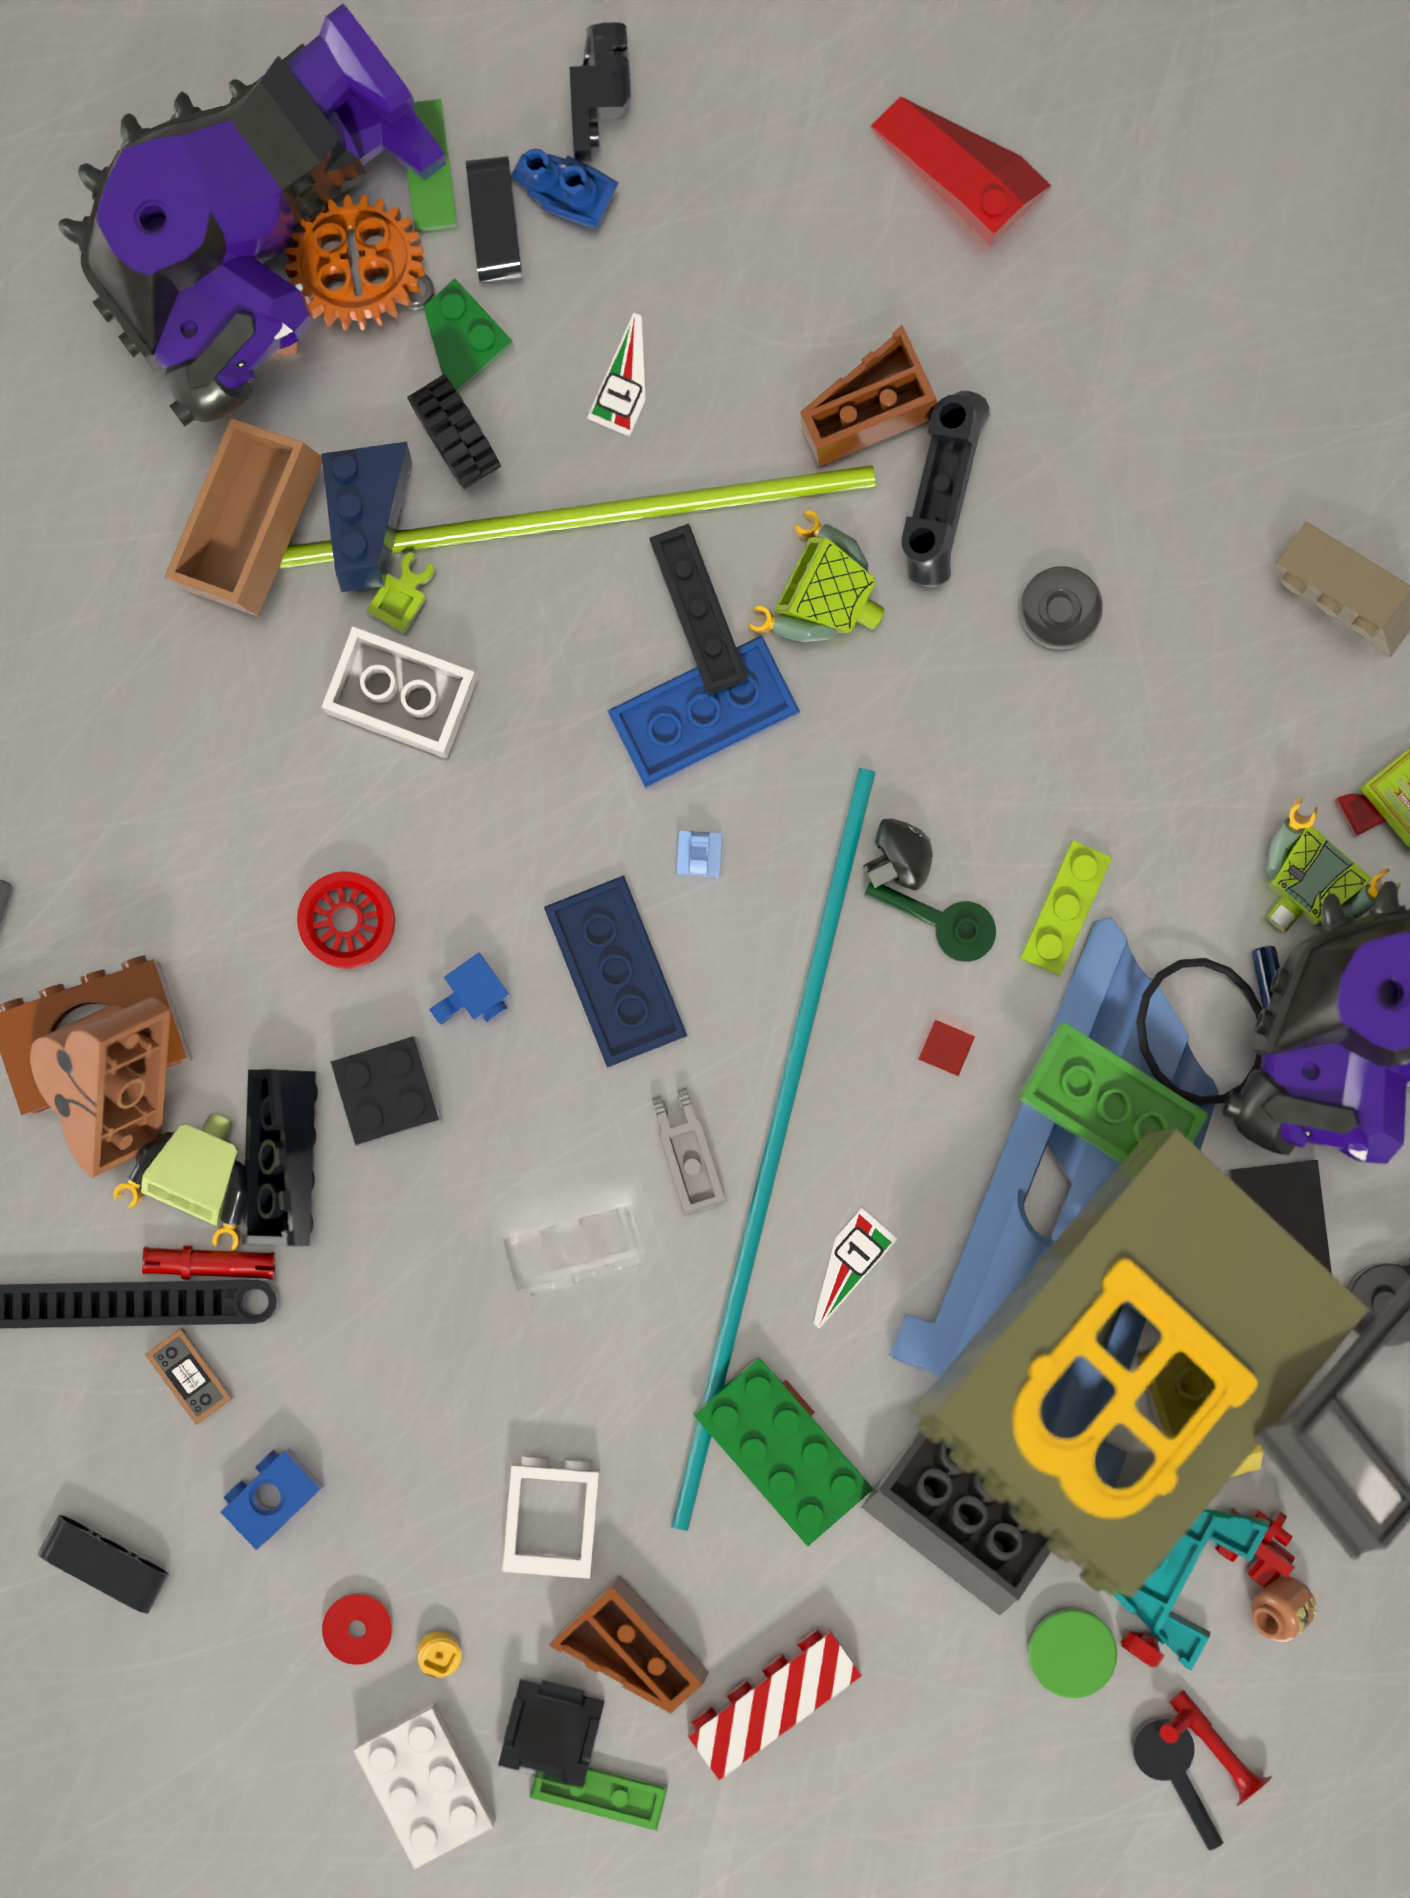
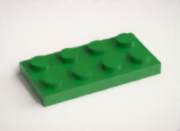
[693,1356,873,1547]

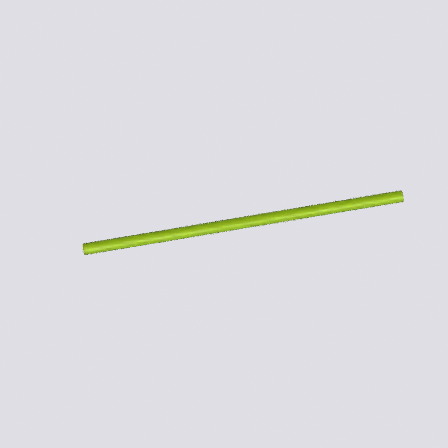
[280,465,876,568]

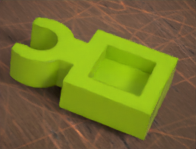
[366,552,435,634]

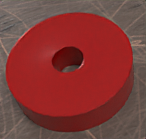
[322,1593,393,1665]

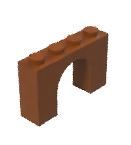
[0,955,192,1116]

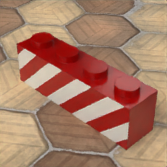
[688,1628,862,1780]

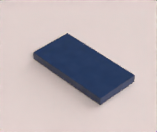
[544,875,688,1068]

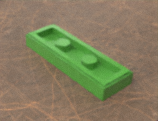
[407,99,457,232]
[529,1765,668,1831]

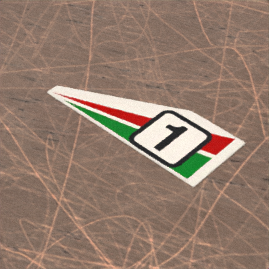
[586,312,646,437]
[813,1208,897,1329]

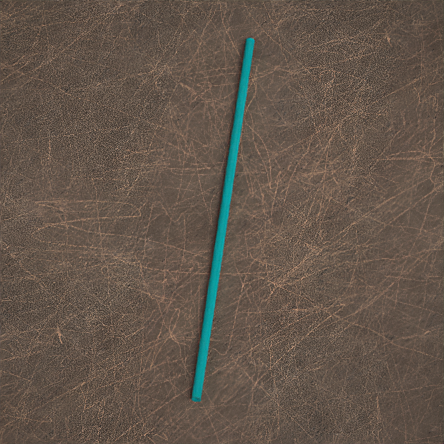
[671,768,875,1531]

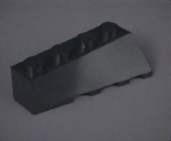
[242,1069,318,1246]

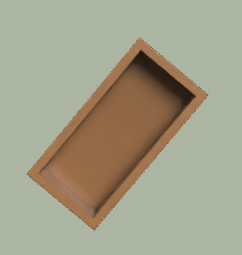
[165,418,322,617]

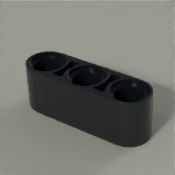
[466,156,522,283]
[37,1515,169,1614]

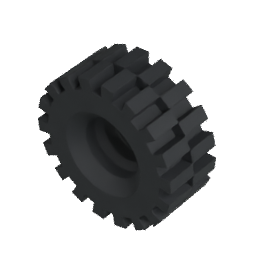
[407,374,501,490]

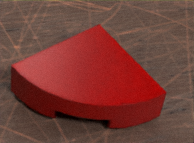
[1334,793,1386,838]

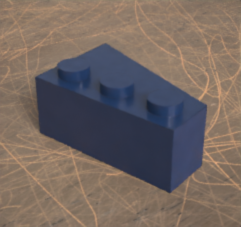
[321,441,413,592]

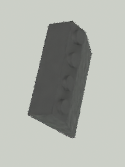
[861,1430,1051,1616]

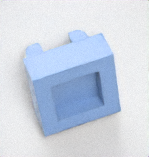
[676,830,722,877]

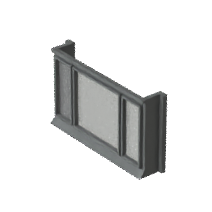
[1254,1258,1410,1560]

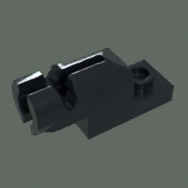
[569,22,631,162]

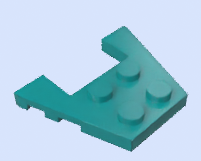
[1114,1509,1270,1671]

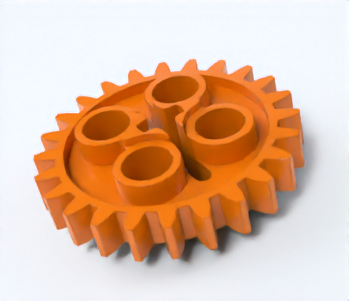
[285,194,425,331]

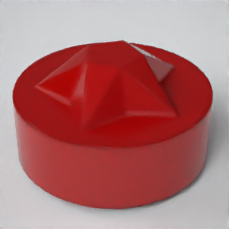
[1120,1630,1165,1669]

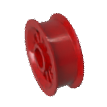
[297,871,395,969]

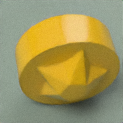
[417,1631,462,1678]

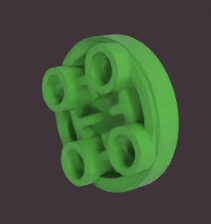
[1028,1607,1117,1698]

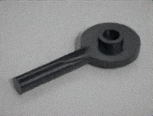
[1132,1718,1224,1851]

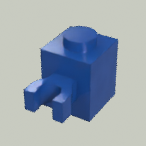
[429,952,511,1025]

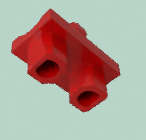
[1215,1508,1295,1588]

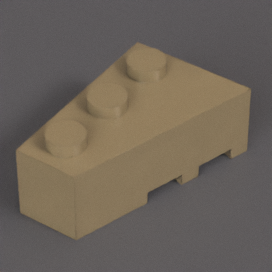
[1276,521,1410,657]

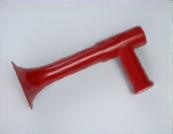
[1160,1689,1272,1806]

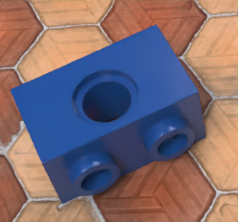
[220,1448,324,1550]

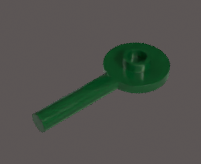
[864,881,996,962]

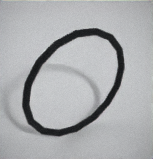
[1136,958,1262,1105]

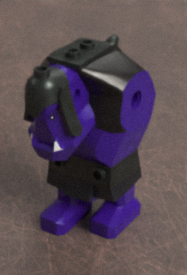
[58,4,447,427]
[1222,881,1410,1164]

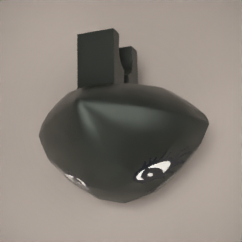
[863,818,933,890]

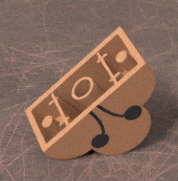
[30,998,171,1178]

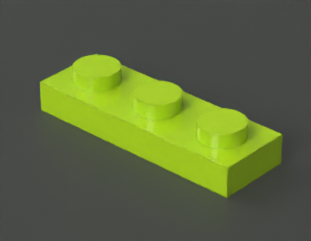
[1020,840,1112,977]

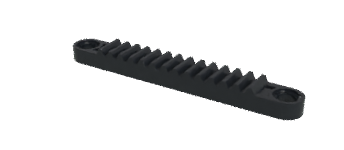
[0,1280,279,1328]

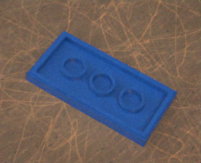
[607,635,800,789]

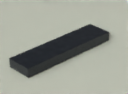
[649,523,749,698]

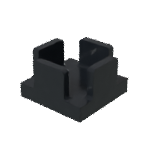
[498,1679,605,1789]

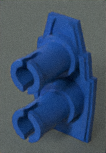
[511,148,619,229]

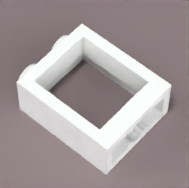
[502,1456,600,1579]

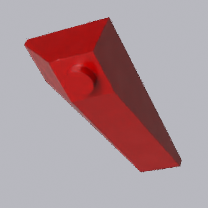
[870,96,1051,247]

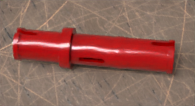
[142,1245,276,1280]

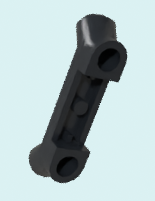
[901,391,990,587]

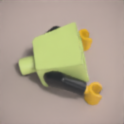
[113,1114,248,1251]

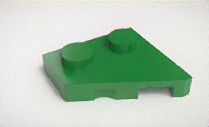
[423,278,513,393]

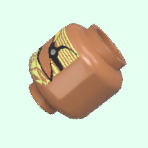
[1251,1576,1317,1642]

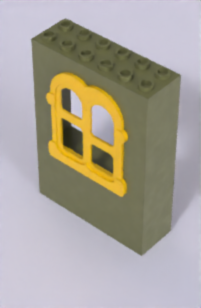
[910,1129,1369,1597]

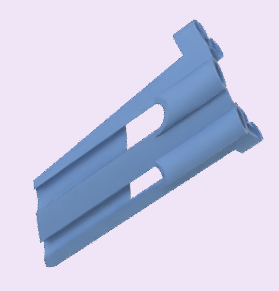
[889,917,1219,1489]

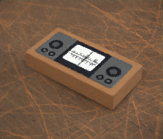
[145,1328,233,1425]

